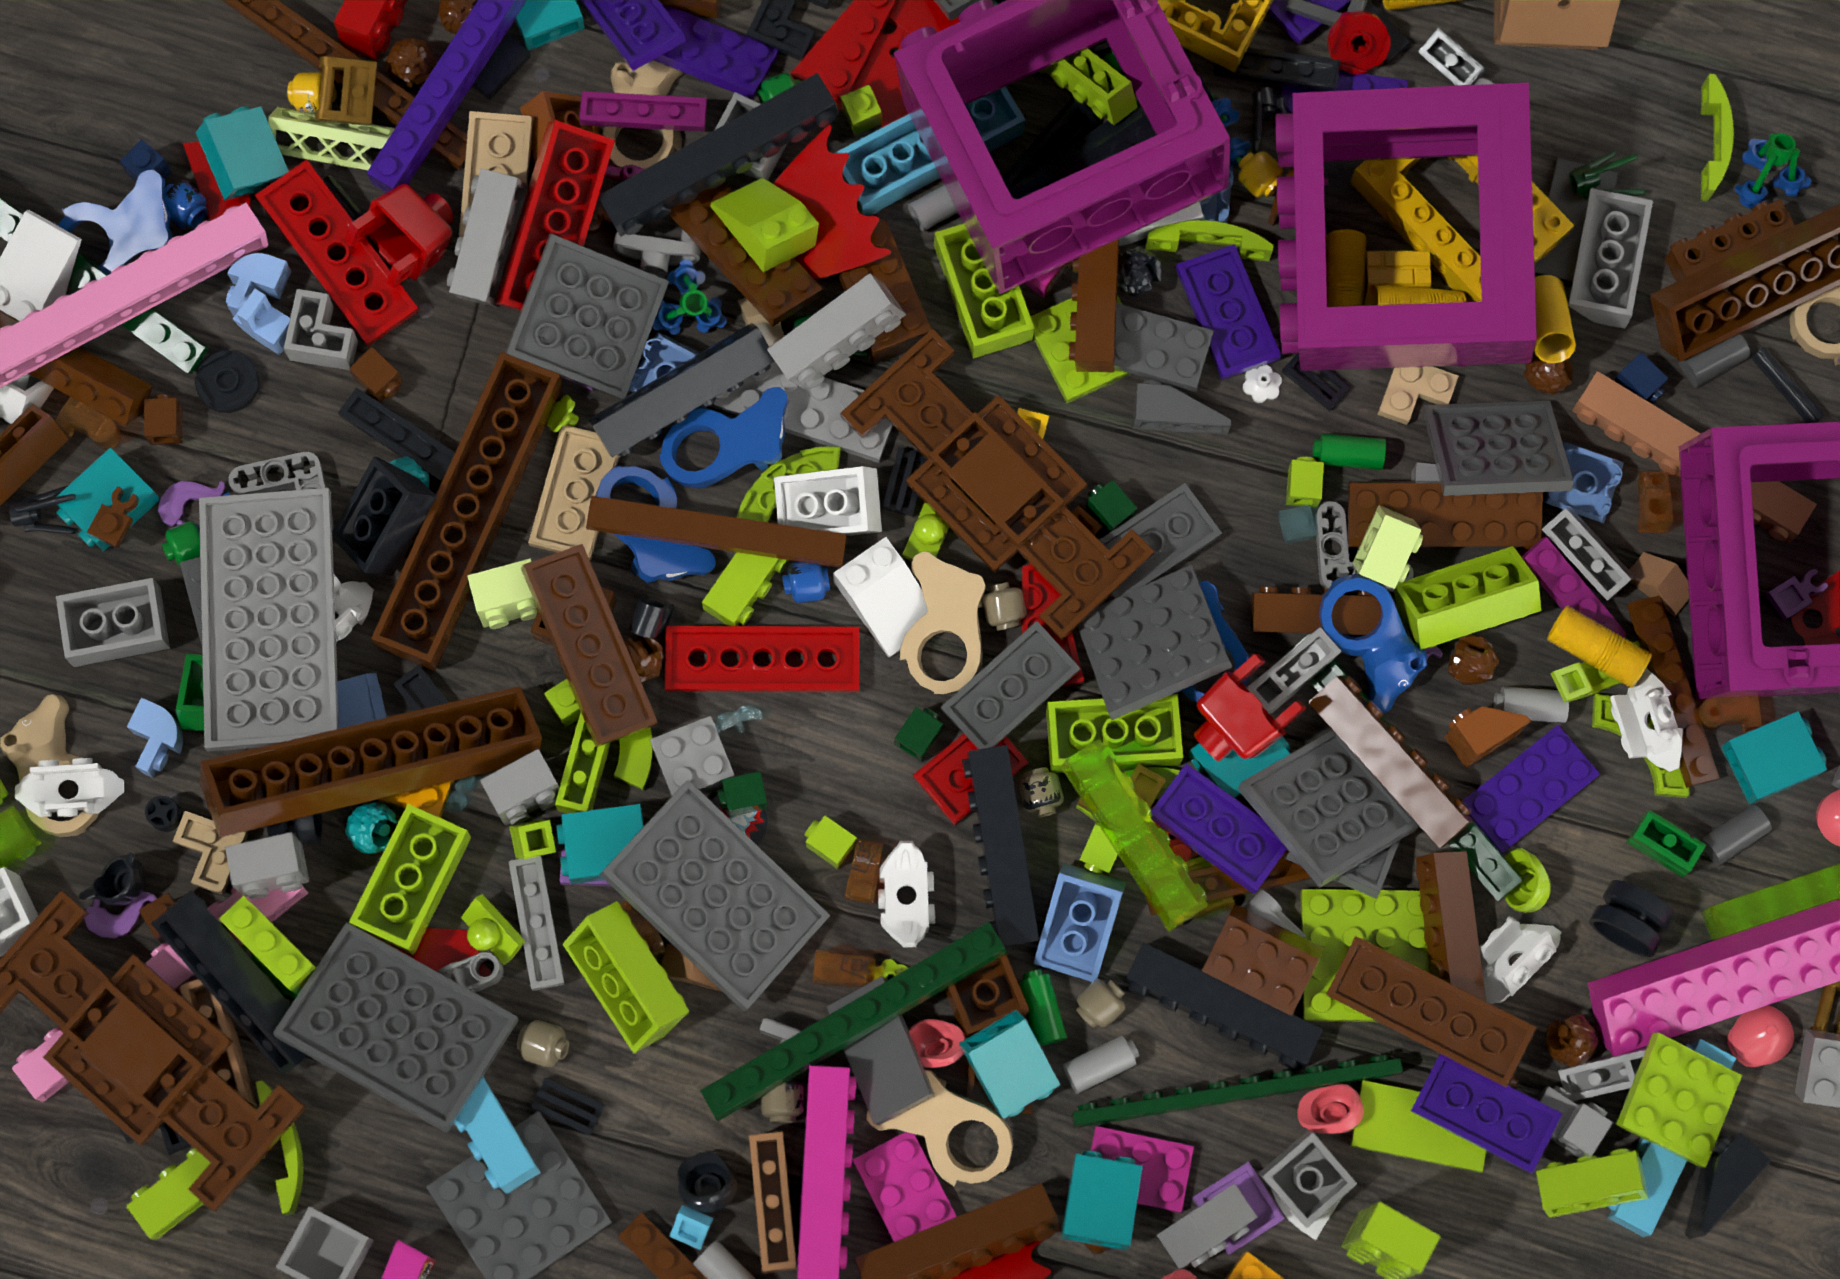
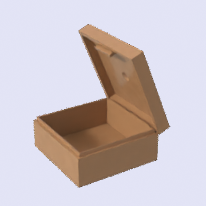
[1494,0,1620,50]

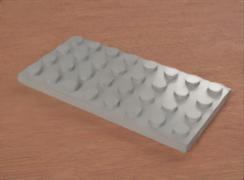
[199,488,339,752]

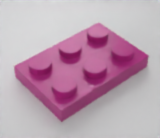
[1091,1126,1194,1213]
[852,1132,957,1242]

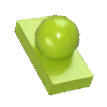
[902,503,949,561]
[461,894,526,965]

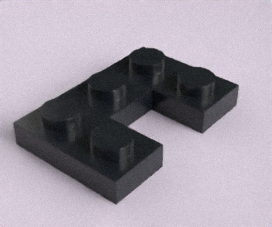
[746,0,832,61]

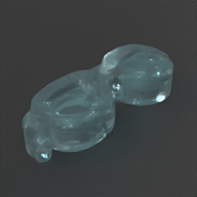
[714,705,763,735]
[446,775,477,813]

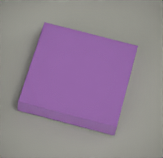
[1192,1162,1285,1255]

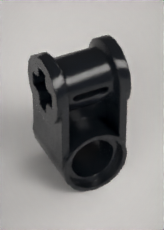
[629,594,674,638]

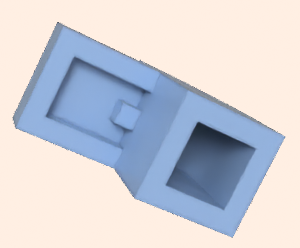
[226,253,291,316]
[233,289,290,355]
[127,698,183,778]

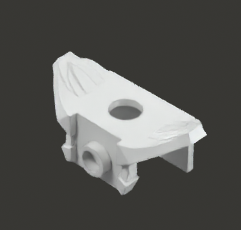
[334,575,374,643]
[1610,669,1683,772]
[15,758,124,817]
[878,841,935,947]
[1479,916,1562,1005]

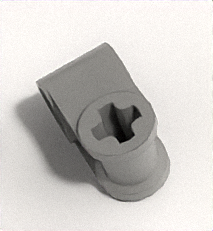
[437,952,504,993]

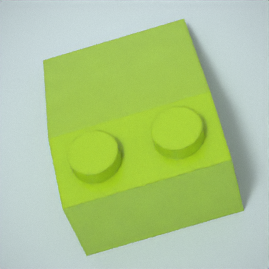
[711,178,819,272]

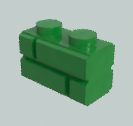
[1626,810,1706,878]

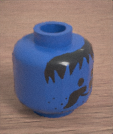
[164,182,208,229]
[782,562,830,604]

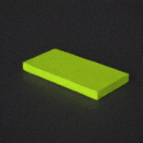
[1350,1080,1486,1173]

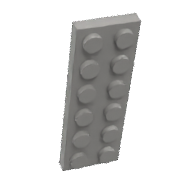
[709,361,893,463]

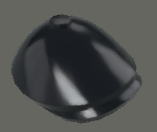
[677,1152,738,1212]

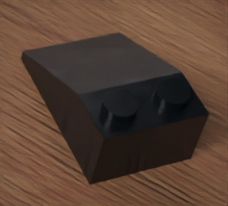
[1685,1133,1771,1239]

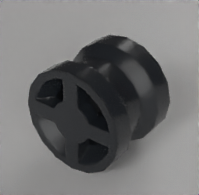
[145,795,183,832]

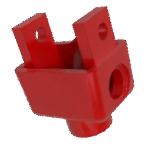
[345,184,454,289]
[1193,654,1306,762]

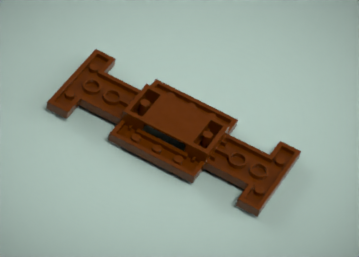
[840,328,1154,641]
[0,890,307,1212]

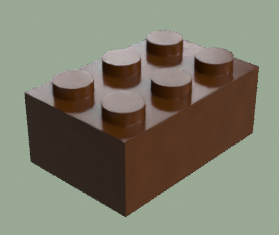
[1202,904,1324,1016]

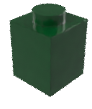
[1086,480,1137,534]
[894,707,943,762]
[717,771,768,817]

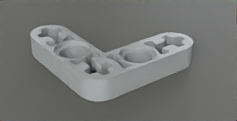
[229,452,335,531]
[1315,501,1414,594]

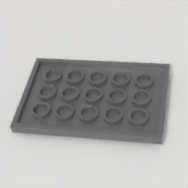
[599,780,830,1012]
[273,922,518,1133]

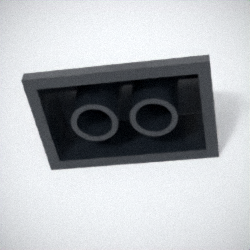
[332,457,437,576]

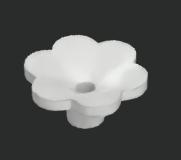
[1243,365,1282,403]

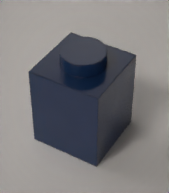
[120,139,171,182]
[1614,352,1669,404]

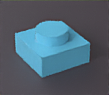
[670,1205,713,1250]

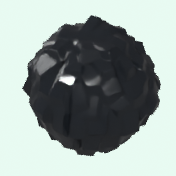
[1118,247,1163,297]

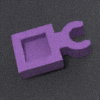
[1766,569,1828,621]

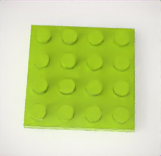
[1300,889,1429,1022]

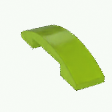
[1701,74,1734,201]
[1145,220,1273,262]
[1550,641,1647,703]
[256,1081,303,1216]

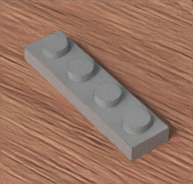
[508,856,565,991]

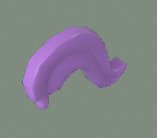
[157,481,226,527]
[84,892,157,939]

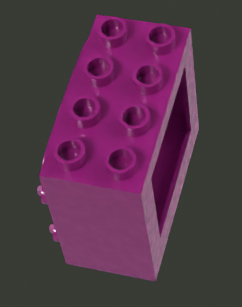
[894,0,1230,294]
[1276,82,1536,371]
[1678,422,1840,700]

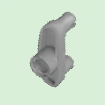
[613,229,701,278]

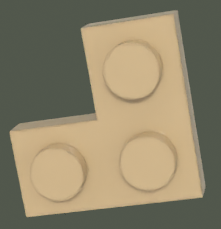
[1377,366,1459,425]
[173,811,248,895]

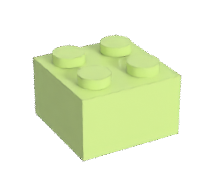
[1353,505,1423,589]
[467,559,538,629]

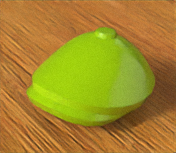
[1504,848,1551,913]

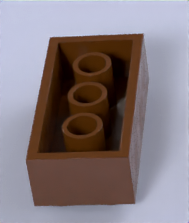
[836,219,931,364]

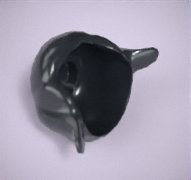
[79,852,146,906]

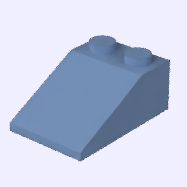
[1033,863,1126,982]

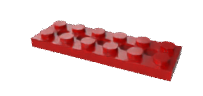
[255,159,419,347]
[665,626,859,692]

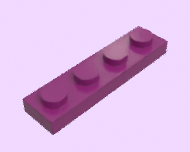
[580,91,707,132]
[1522,537,1627,644]

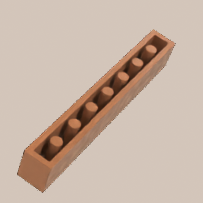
[1572,371,1817,543]

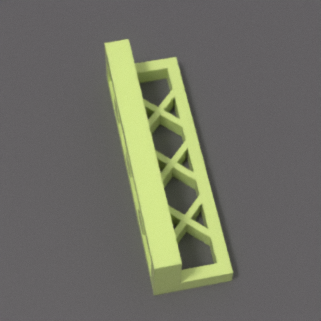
[268,107,395,170]

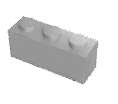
[1542,506,1635,600]

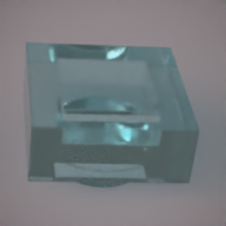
[1278,504,1318,544]

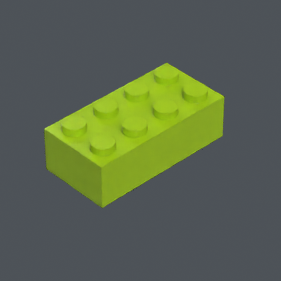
[934,224,1034,358]
[1394,546,1542,650]
[1046,694,1183,773]
[349,804,471,956]
[563,901,689,1054]
[1341,1202,1441,1279]

